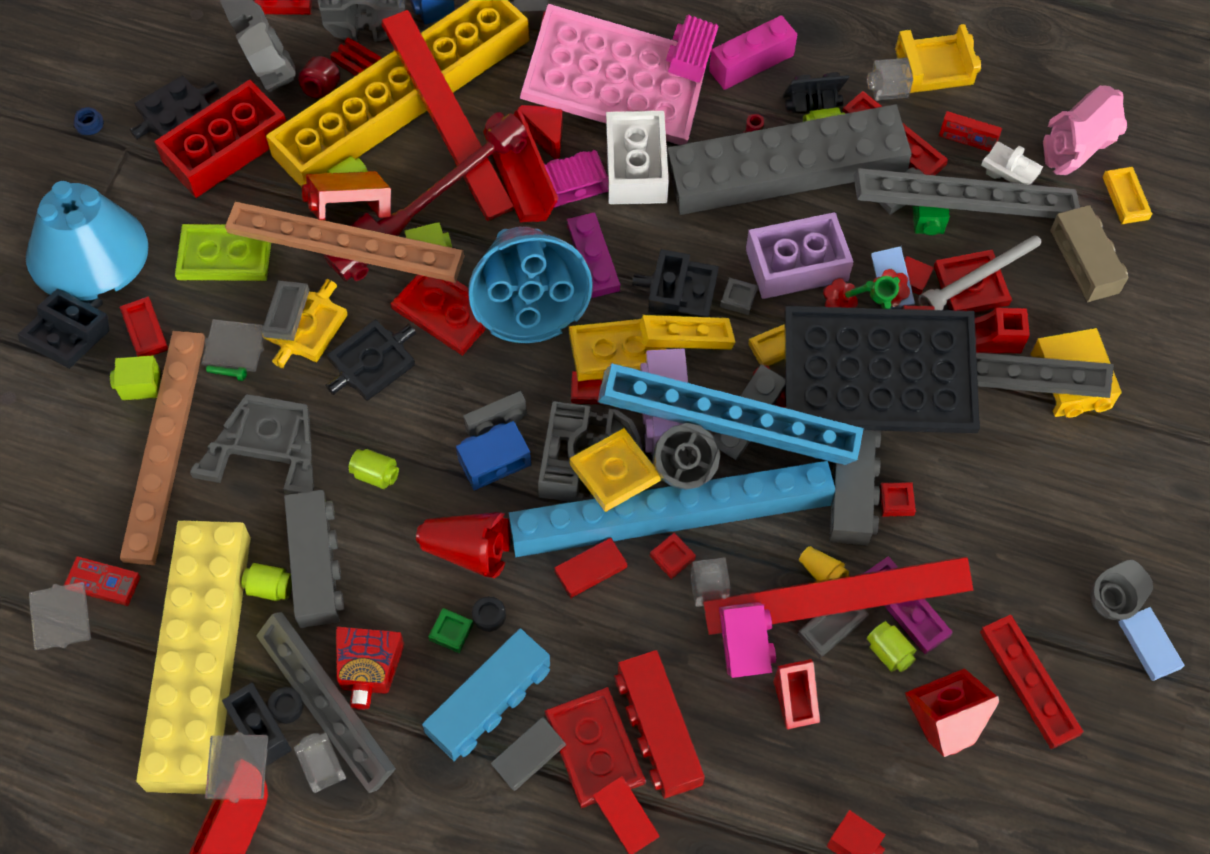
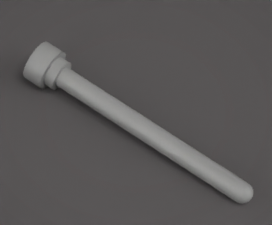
[918,236,1041,310]

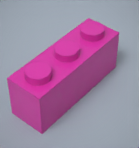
[709,15,797,90]

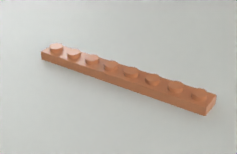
[225,202,465,283]
[120,331,205,565]

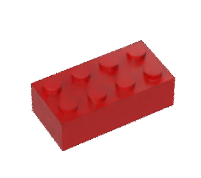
[154,80,286,198]

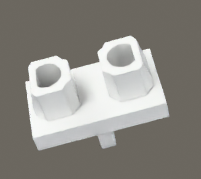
[981,141,1043,185]

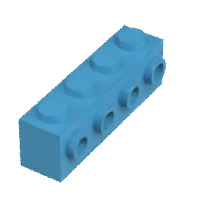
[422,628,550,761]

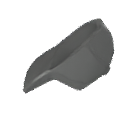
[1090,560,1153,620]

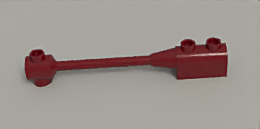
[323,112,528,282]

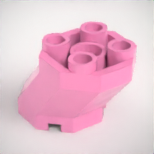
[1043,85,1127,175]

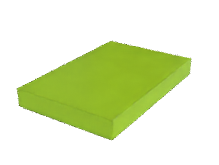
[175,224,271,281]

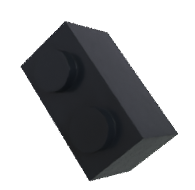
[222,682,292,769]

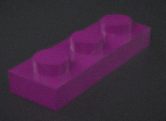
[567,212,620,298]
[863,556,953,655]

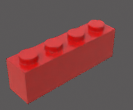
[614,650,705,799]

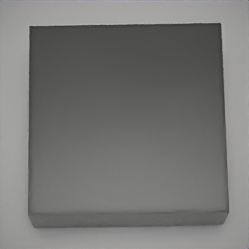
[720,277,758,315]

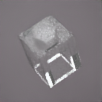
[867,58,913,101]
[690,558,731,607]
[294,732,346,793]

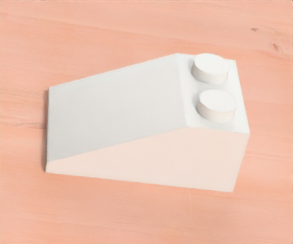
[606,111,669,204]

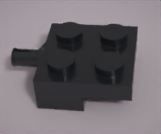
[632,249,719,317]
[18,289,109,369]

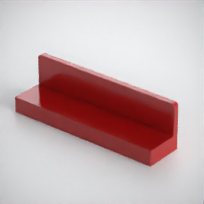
[483,110,558,222]

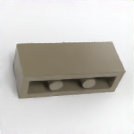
[1050,205,1129,302]

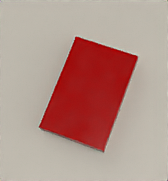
[391,274,487,356]
[544,687,646,808]

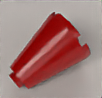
[416,512,511,578]

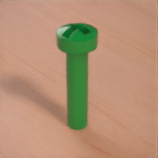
[206,365,247,381]

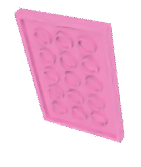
[520,4,706,145]

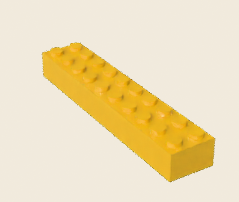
[266,0,529,187]

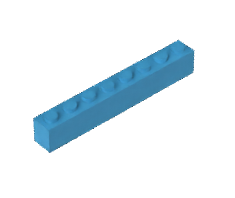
[598,363,864,465]

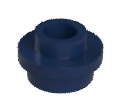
[74,107,104,135]

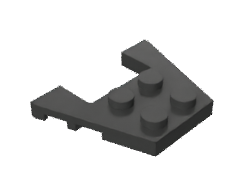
[190,394,314,495]

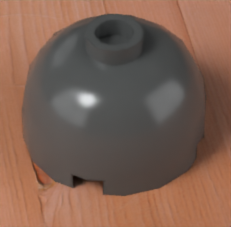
[653,423,720,490]

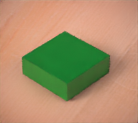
[428,608,474,653]

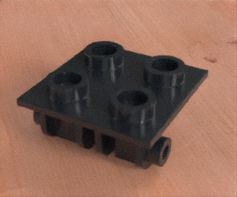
[783,72,849,113]

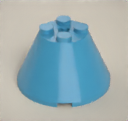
[26,181,148,301]
[468,227,592,343]

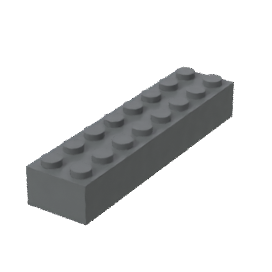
[668,104,912,215]

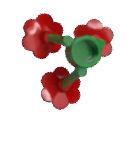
[823,269,910,309]

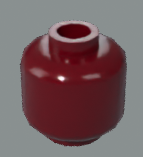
[298,56,340,99]

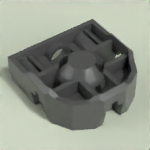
[220,0,296,92]
[318,0,405,42]
[538,401,642,502]

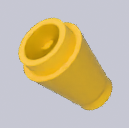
[799,546,849,581]

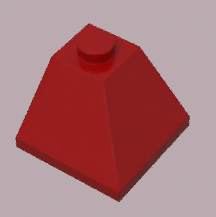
[905,668,999,757]

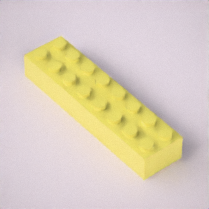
[136,521,251,794]

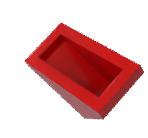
[518,105,563,159]
[773,659,820,729]

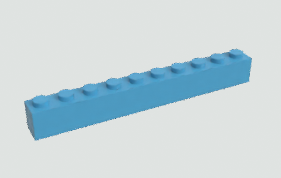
[509,461,835,557]

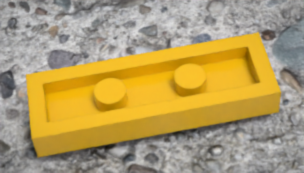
[640,315,735,350]

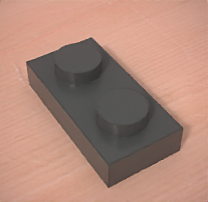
[463,391,527,437]

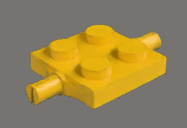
[262,279,348,368]

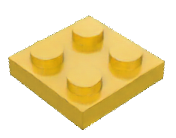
[569,428,660,512]

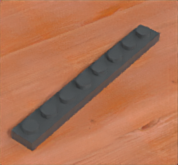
[854,168,1080,218]

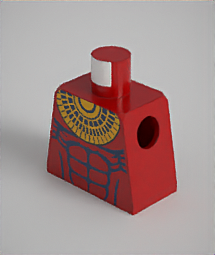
[336,627,404,710]

